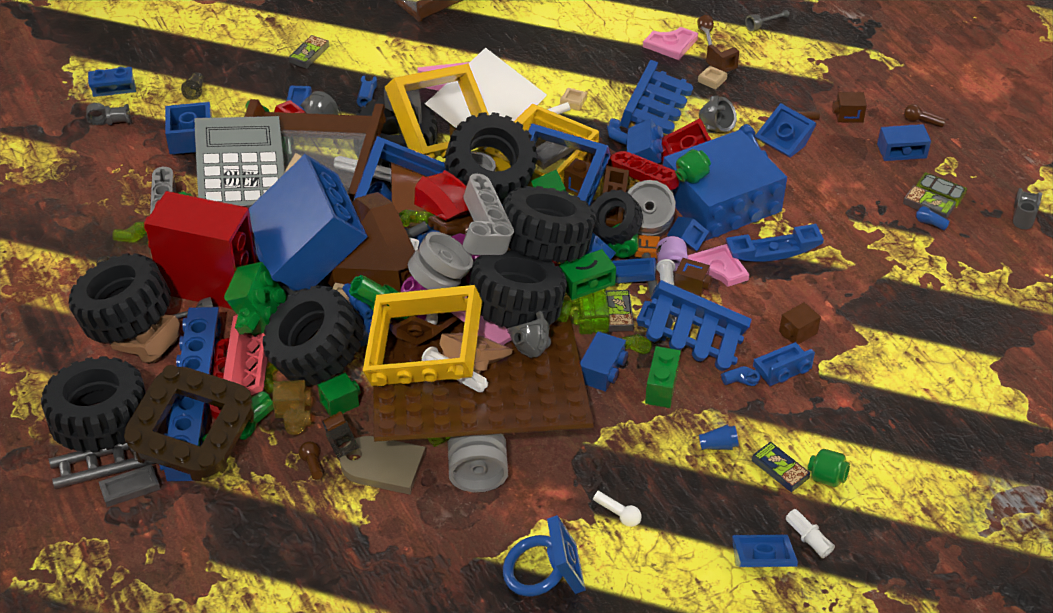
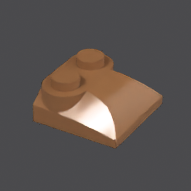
[110,315,180,363]
[439,333,513,374]

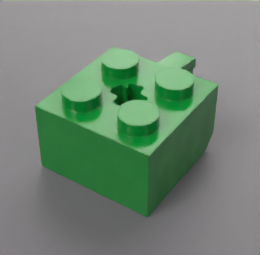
[224,262,287,335]

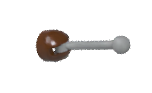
[697,15,714,45]

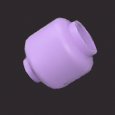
[656,236,688,271]

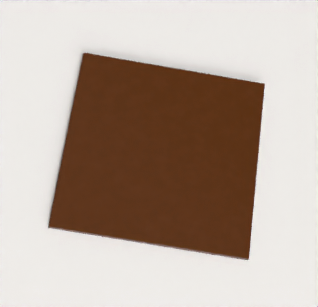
[373,314,594,442]

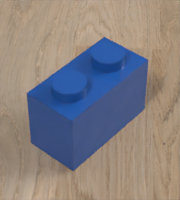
[627,119,663,163]
[877,124,931,161]
[580,331,628,392]

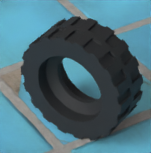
[591,189,643,245]

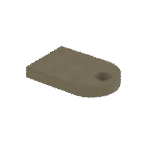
[340,436,426,495]

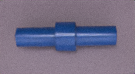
[342,283,373,319]

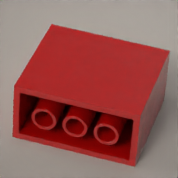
[144,191,258,309]

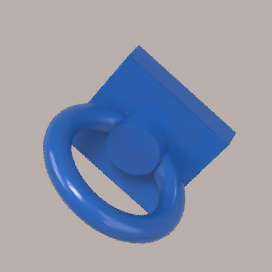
[503,515,586,597]

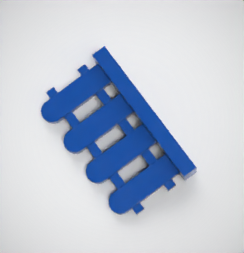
[621,60,693,134]
[643,280,752,371]

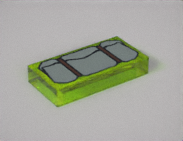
[916,172,968,207]

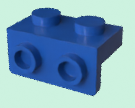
[88,67,136,97]
[753,342,815,386]

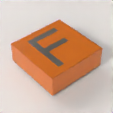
[635,235,660,258]

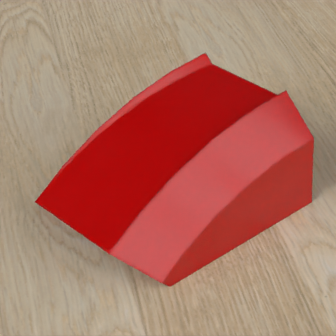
[661,118,711,161]
[414,170,470,221]

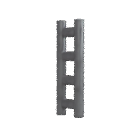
[49,443,155,489]

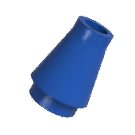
[699,424,739,450]

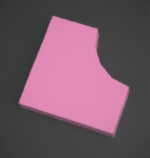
[643,27,698,60]
[688,244,749,287]

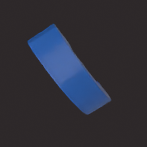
[726,224,824,262]

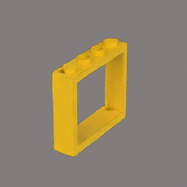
[385,63,489,159]
[484,104,599,187]
[363,285,482,386]

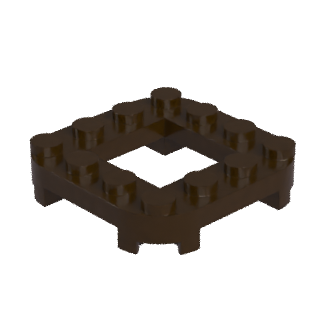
[124,365,255,481]

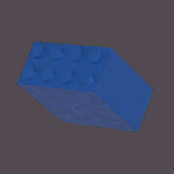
[663,129,787,241]
[249,154,368,291]

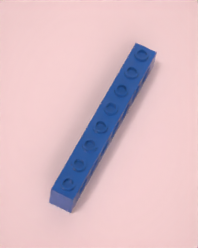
[159,307,222,481]

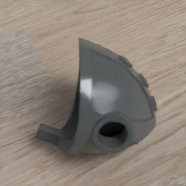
[300,91,339,115]
[699,96,737,133]
[507,311,551,358]

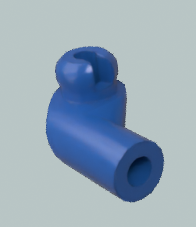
[607,118,628,145]
[916,206,950,231]
[721,366,761,386]

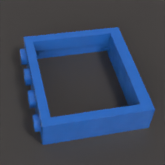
[502,123,611,206]
[352,136,448,239]

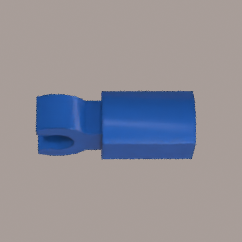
[357,76,377,107]

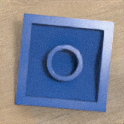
[755,103,816,158]
[732,535,798,567]

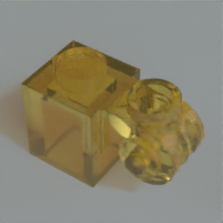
[273,380,312,435]

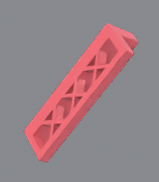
[223,315,267,396]

